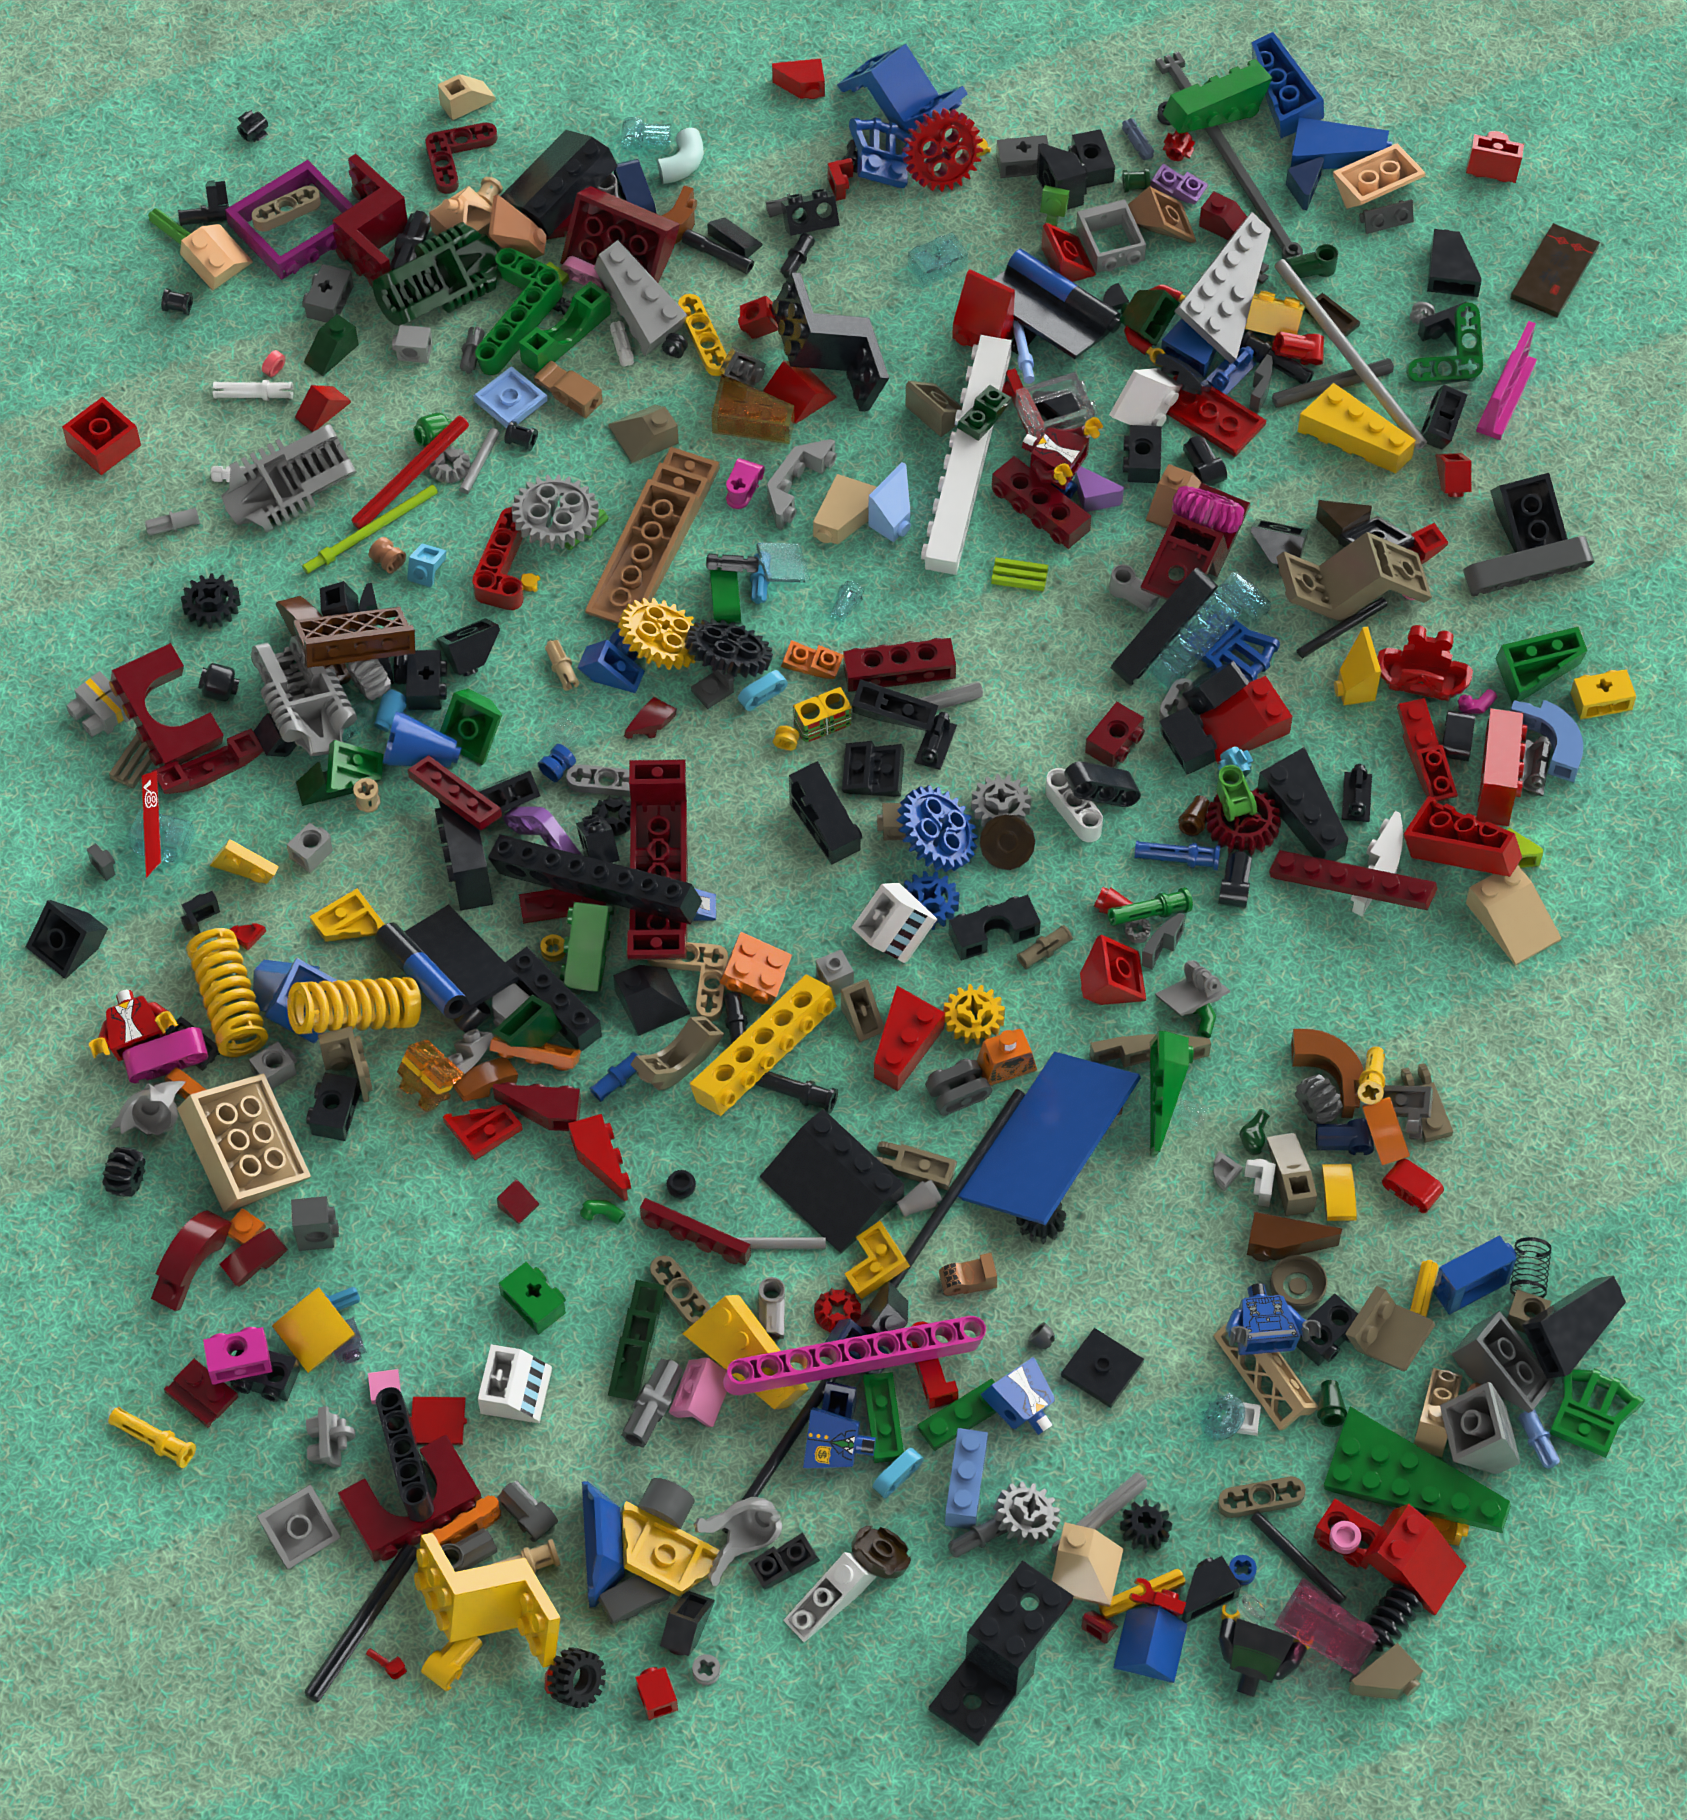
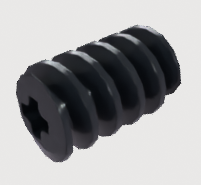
[1357,1584,1423,1652]

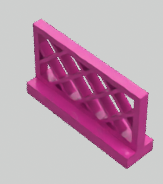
[1476,321,1537,440]

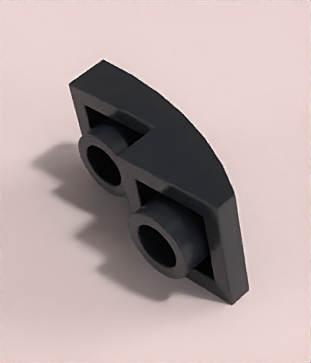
[748,1532,820,1590]

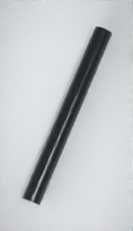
[1296,597,1388,659]
[1250,1511,1347,1606]

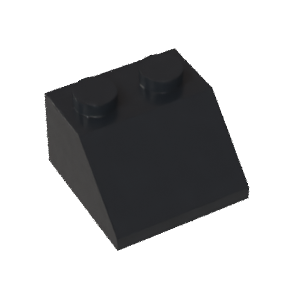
[1036,143,1088,210]

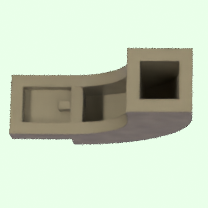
[630,1016,724,1091]

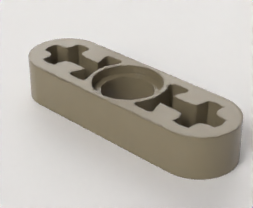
[252,186,321,232]
[650,1255,711,1326]
[1218,1476,1306,1518]

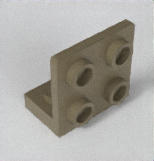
[318,1026,373,1103]
[1345,1286,1435,1371]

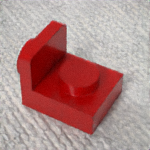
[827,158,853,201]

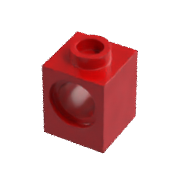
[738,295,778,339]
[635,1667,678,1720]

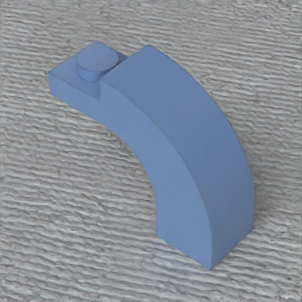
[1510,700,1583,782]

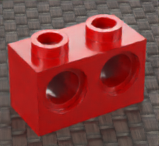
[1313,1498,1382,1569]

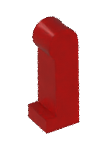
[909,1321,958,1409]

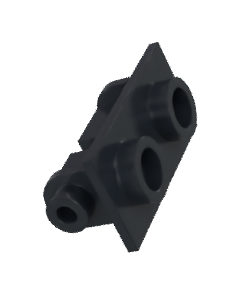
[914,712,957,770]
[1342,764,1372,822]

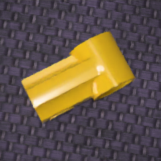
[421,1637,483,1691]

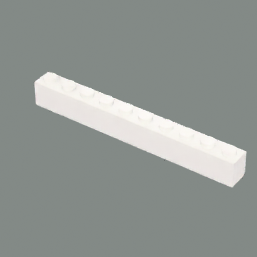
[921,335,1012,575]

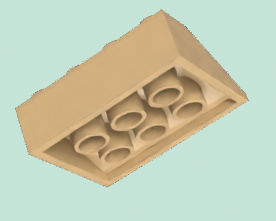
[177,1073,311,1213]

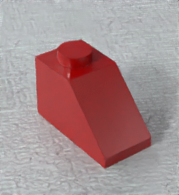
[772,58,825,99]
[1435,453,1472,497]

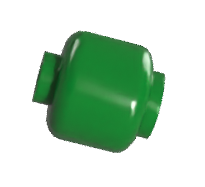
[413,412,452,448]

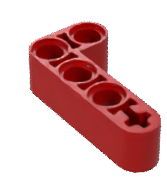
[472,507,524,610]

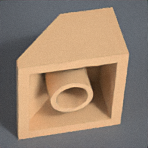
[180,224,253,290]

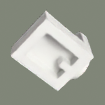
[1244,1159,1276,1207]

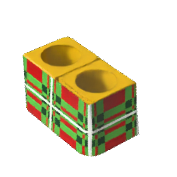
[793,687,852,742]

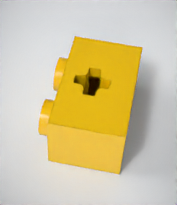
[1570,669,1636,720]

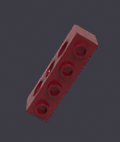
[992,456,1092,549]
[843,638,956,692]

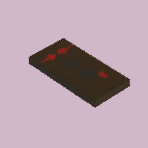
[1510,223,1600,318]

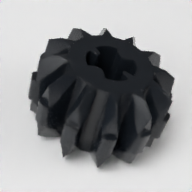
[102,1147,146,1197]
[1016,1202,1066,1245]
[1120,1498,1172,1554]

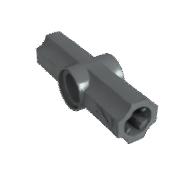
[621,1358,683,1448]

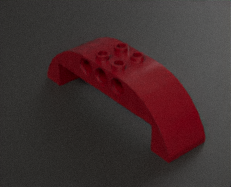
[627,759,688,960]

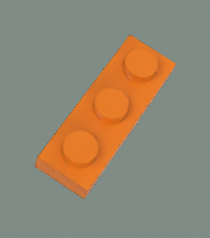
[489,1037,581,1071]

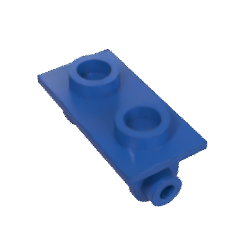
[1206,346,1256,395]

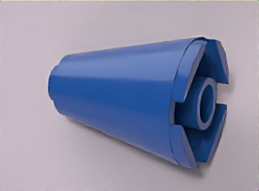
[383,712,461,768]

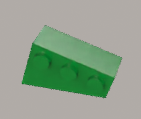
[560,902,615,991]

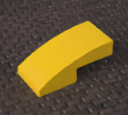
[1322,1164,1357,1221]

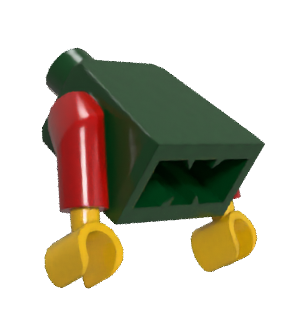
[1120,284,1186,367]

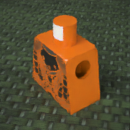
[976,1029,1037,1086]

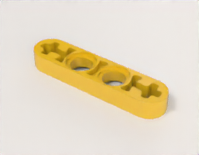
[678,294,727,376]

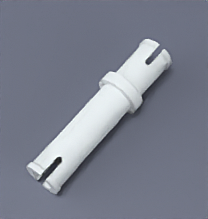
[213,380,293,401]

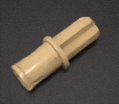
[545,640,580,691]

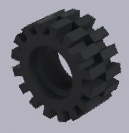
[547,1647,606,1709]

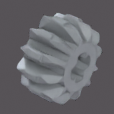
[348,659,390,700]

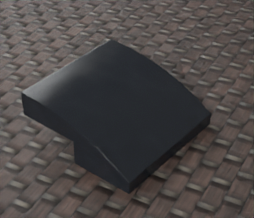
[842,741,905,797]

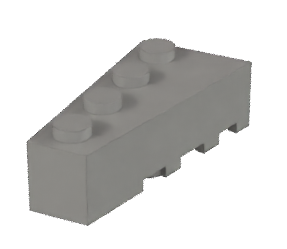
[594,240,687,356]

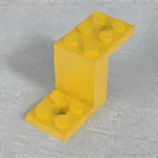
[414,1533,560,1668]

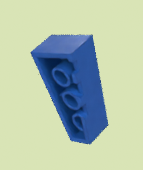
[1251,32,1324,139]

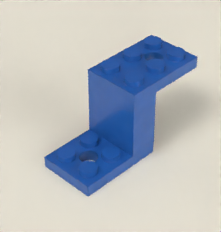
[837,44,968,134]

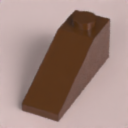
[1247,1212,1342,1262]

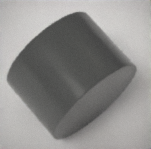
[637,1478,695,1529]

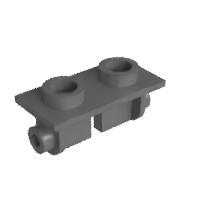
[1359,199,1414,234]
[1519,736,1552,796]

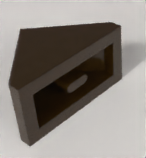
[1316,500,1372,540]

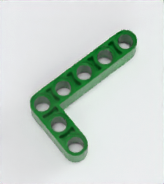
[475,248,564,375]

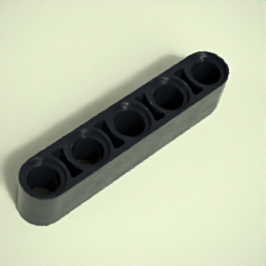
[1110,567,1218,686]
[376,1387,434,1522]

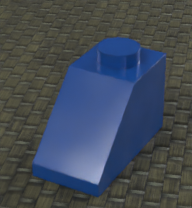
[577,640,645,693]

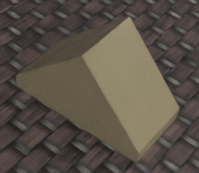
[841,979,884,1042]

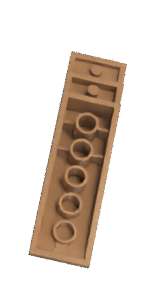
[585,447,720,624]

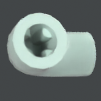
[657,128,704,184]

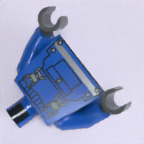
[1225,1283,1321,1355]

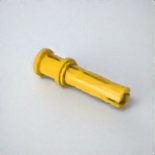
[1357,1047,1386,1105]
[108,1407,196,1468]

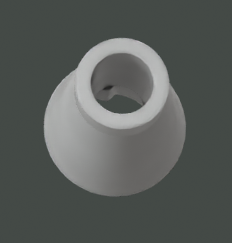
[896,1180,942,1217]

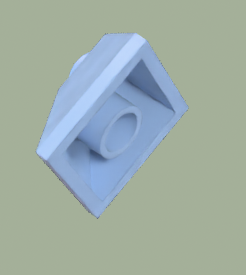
[868,462,911,542]

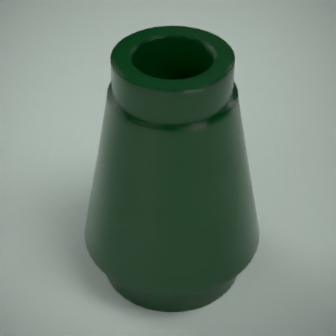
[1317,1380,1347,1427]

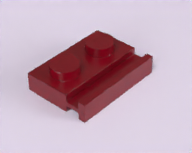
[164,1358,238,1428]

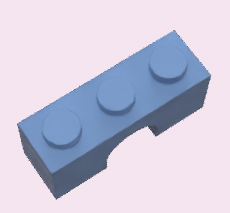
[945,1428,988,1529]

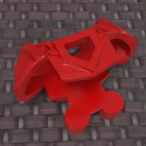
[1377,625,1473,701]

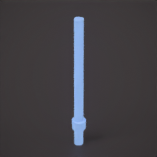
[1013,319,1035,384]

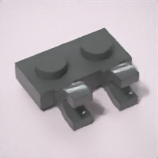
[1374,1085,1433,1140]

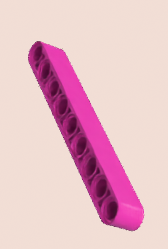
[723,1316,986,1395]

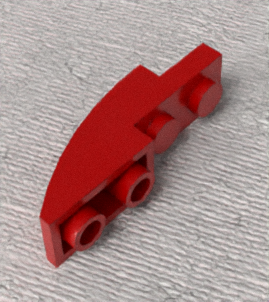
[1397,698,1458,802]

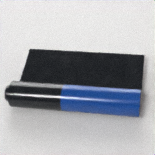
[993,248,1121,359]
[375,904,519,1019]

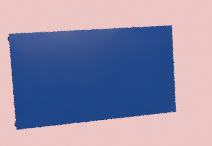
[958,1051,1141,1225]

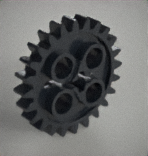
[685,619,773,678]

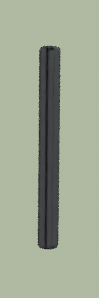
[305,1543,417,1702]

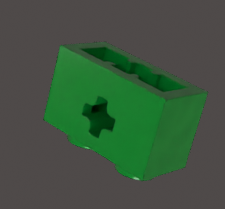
[499,1262,566,1335]

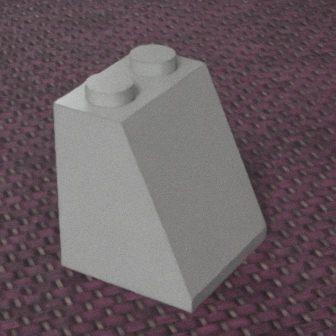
[1440,1382,1521,1474]

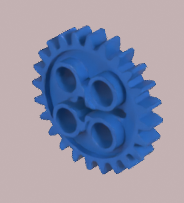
[896,785,978,872]

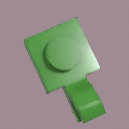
[1040,185,1070,227]

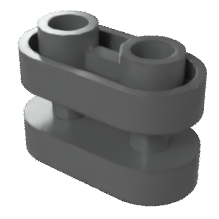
[925,1058,992,1116]

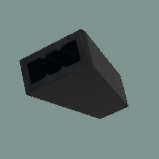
[1522,1275,1626,1379]

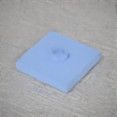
[473,366,548,428]

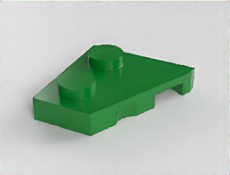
[326,740,384,793]

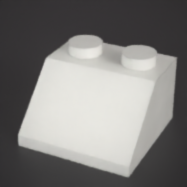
[1109,368,1182,426]

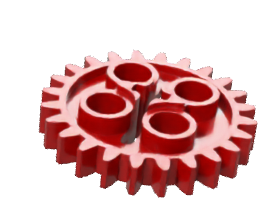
[902,108,984,192]

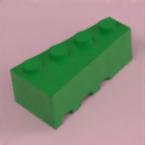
[1163,59,1272,134]

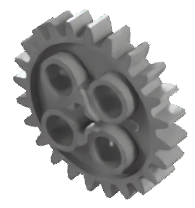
[512,475,599,549]

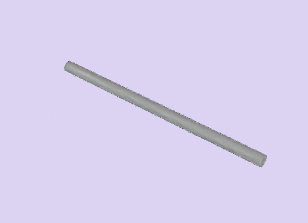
[1275,259,1427,450]

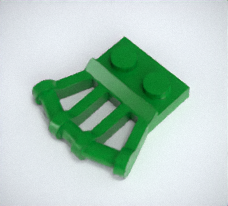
[1549,1368,1645,1458]

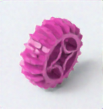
[1172,486,1244,533]

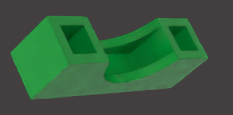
[519,281,611,373]

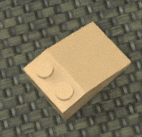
[1466,865,1562,966]

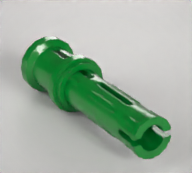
[1108,887,1193,926]

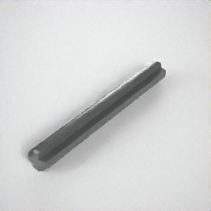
[1272,358,1394,408]

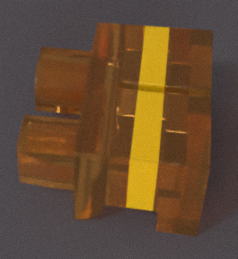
[397,1039,464,1112]

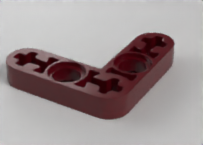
[425,122,498,194]

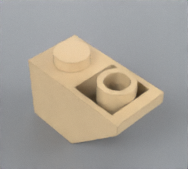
[438,74,496,121]

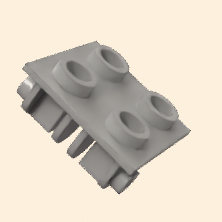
[1155,960,1230,1016]

